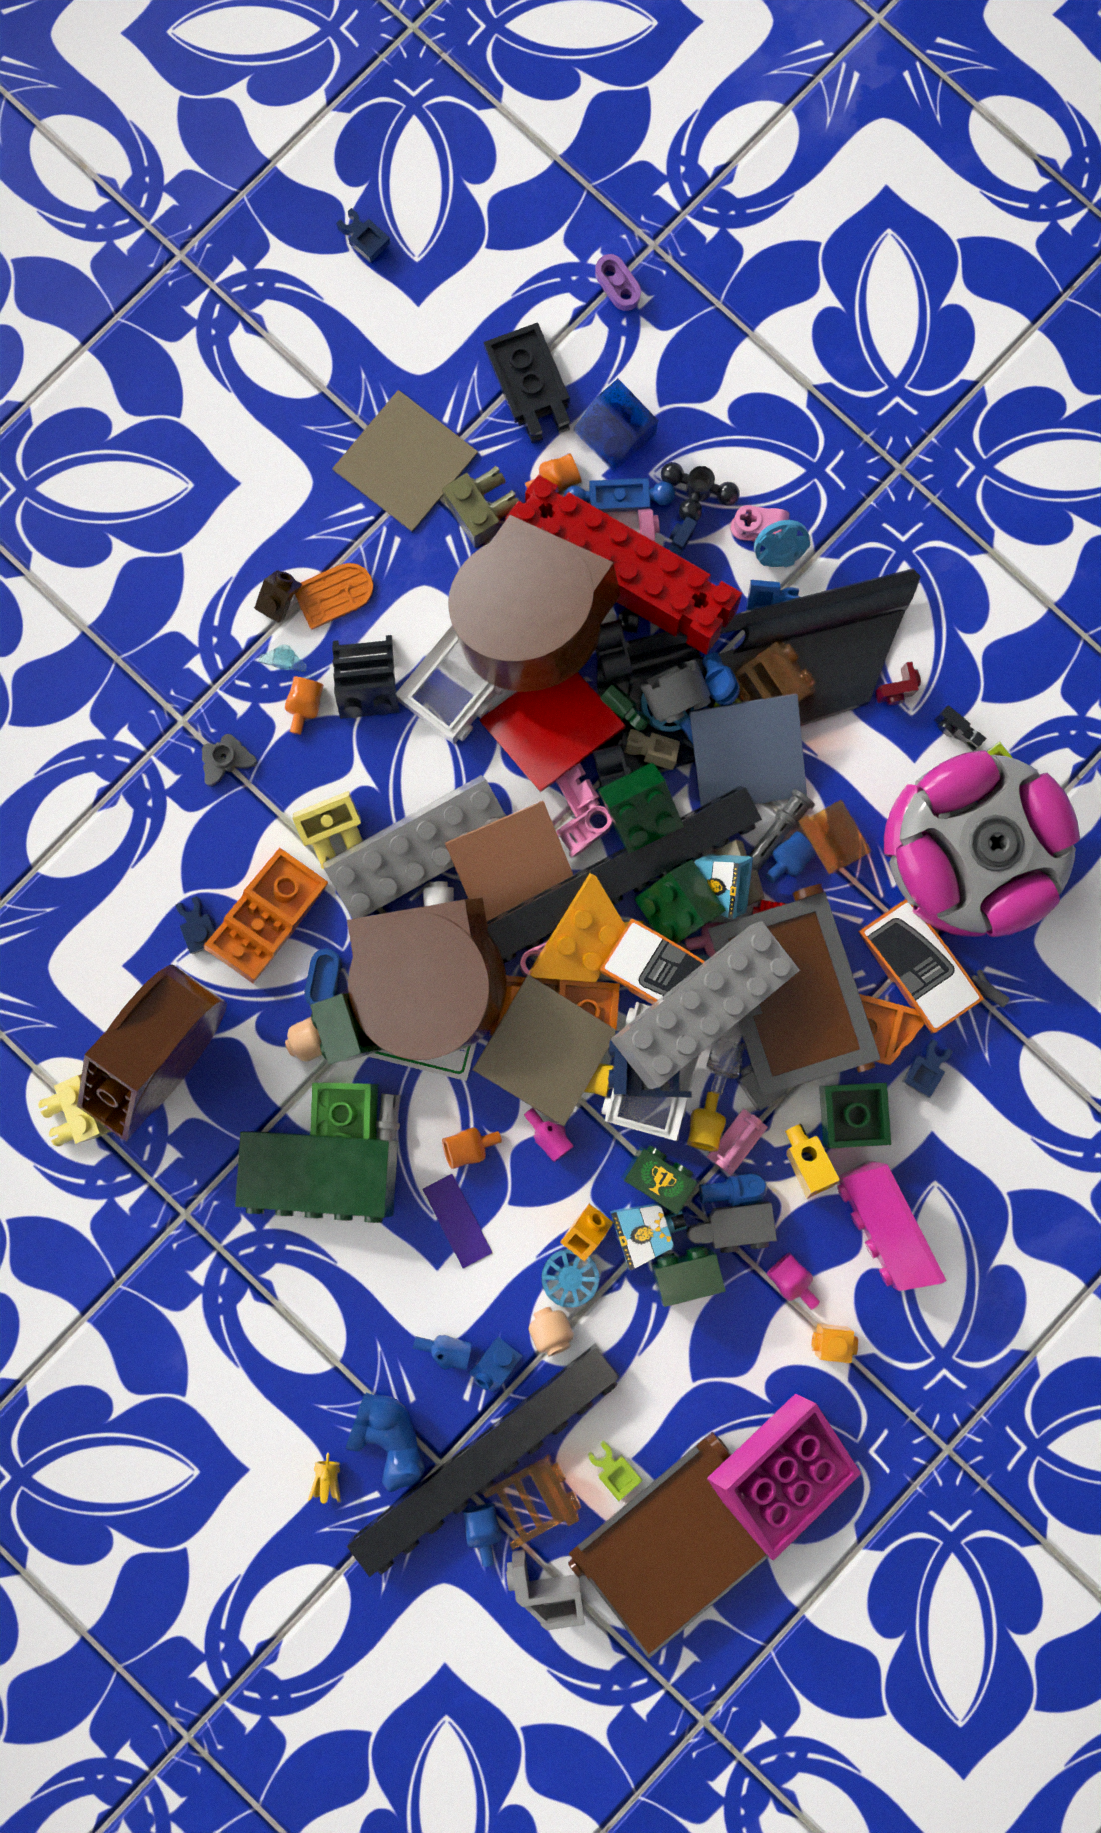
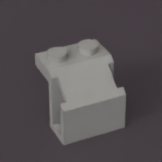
[506,1549,585,1630]

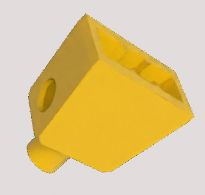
[785,1124,840,1199]

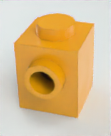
[560,1204,614,1262]
[811,1323,858,1363]

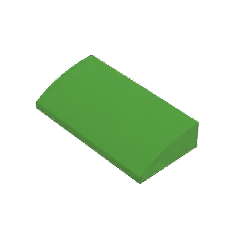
[310,1083,378,1139]

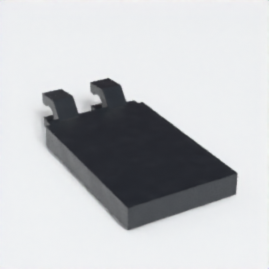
[483,322,570,444]

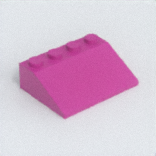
[836,1160,947,1291]
[707,1394,861,1561]

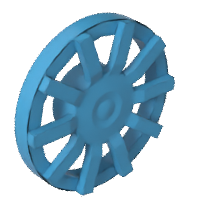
[542,1249,599,1308]

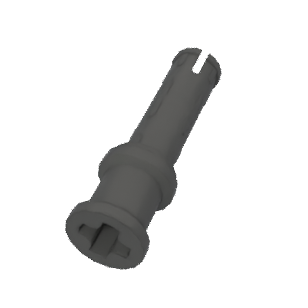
[748,789,815,873]

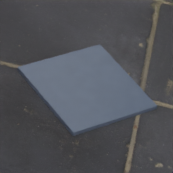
[689,694,807,806]

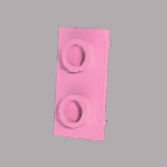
[556,763,600,817]
[707,1108,768,1175]

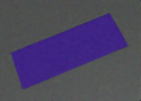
[422,1174,493,1268]

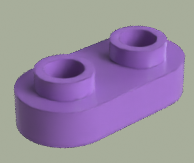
[595,254,641,311]

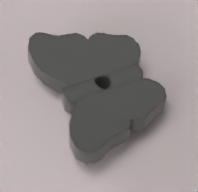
[202,734,258,787]

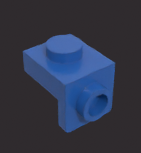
[469,1337,522,1392]

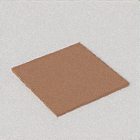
[445,801,573,921]

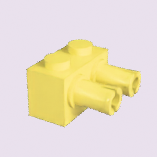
[292,791,363,869]
[38,1074,112,1147]

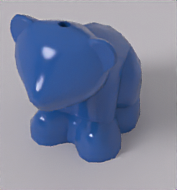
[346,1392,424,1492]

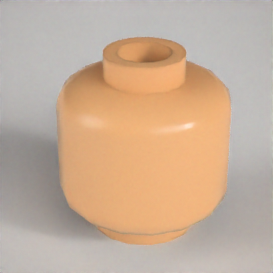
[285,1017,322,1062]
[528,1307,574,1357]

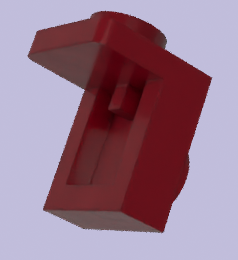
[875,661,921,706]

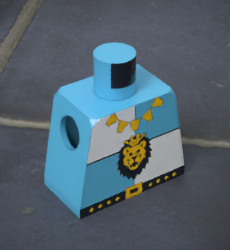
[695,854,753,919]
[610,1204,687,1270]

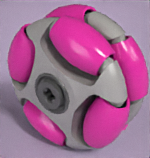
[884,751,1080,937]

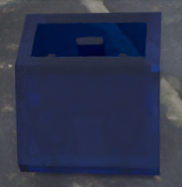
[573,378,659,472]

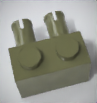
[442,466,519,548]

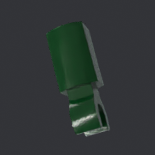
[600,684,651,731]

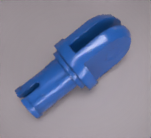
[703,652,740,705]
[699,1174,767,1207]

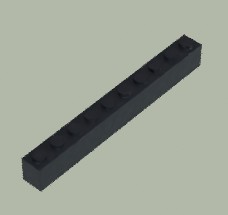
[487,786,762,963]
[347,1343,620,1577]

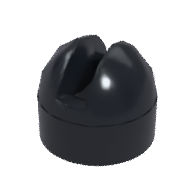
[618,609,639,633]

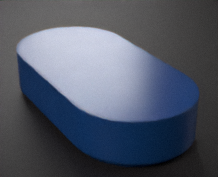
[304,949,342,1005]

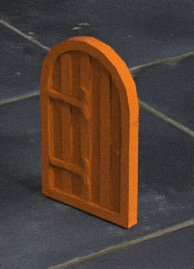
[295,563,374,630]

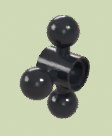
[661,462,740,521]

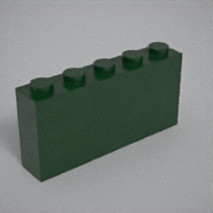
[235,1131,398,1223]

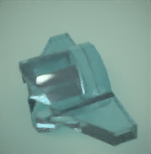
[258,645,307,672]

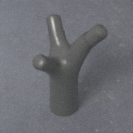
[972,970,1009,1007]

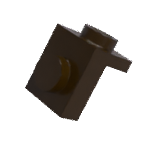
[254,570,302,623]

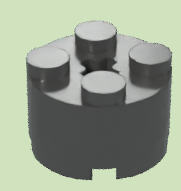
[640,660,711,723]

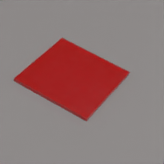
[479,672,626,793]

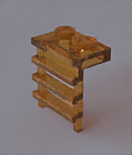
[734,642,816,702]
[798,799,872,874]
[483,1454,582,1550]

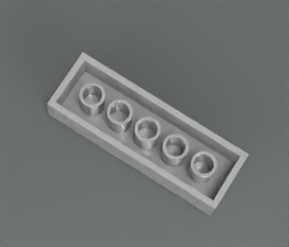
[323,775,506,919]
[611,921,800,1089]

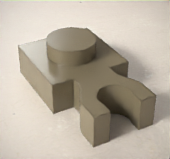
[624,729,680,770]

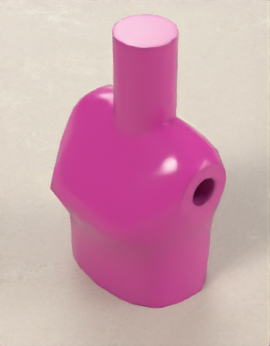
[524,1108,574,1162]
[766,1253,820,1310]

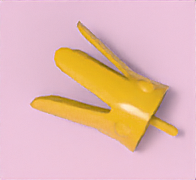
[308,1453,341,1504]

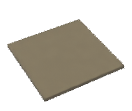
[332,390,478,532]
[472,975,617,1126]

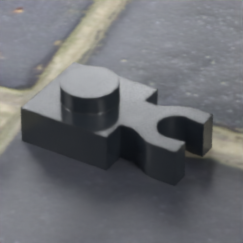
[934,705,987,752]

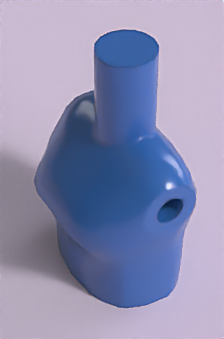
[765,831,817,883]
[413,1335,472,1370]
[463,1503,502,1567]

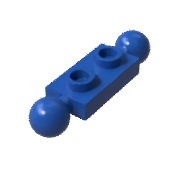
[564,478,675,513]

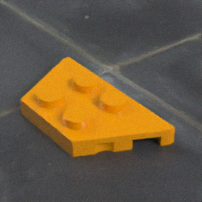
[528,873,626,982]

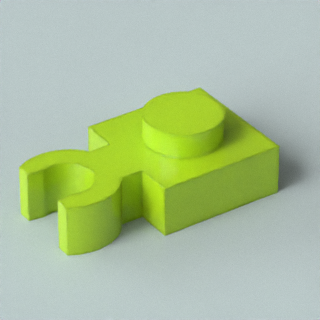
[588,1441,642,1502]

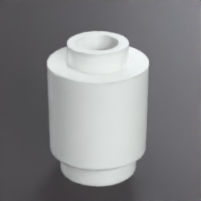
[423,881,454,906]

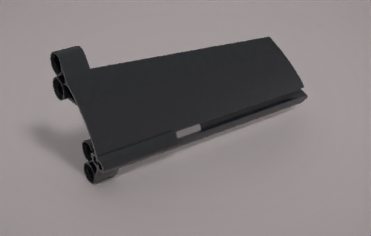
[593,568,921,788]

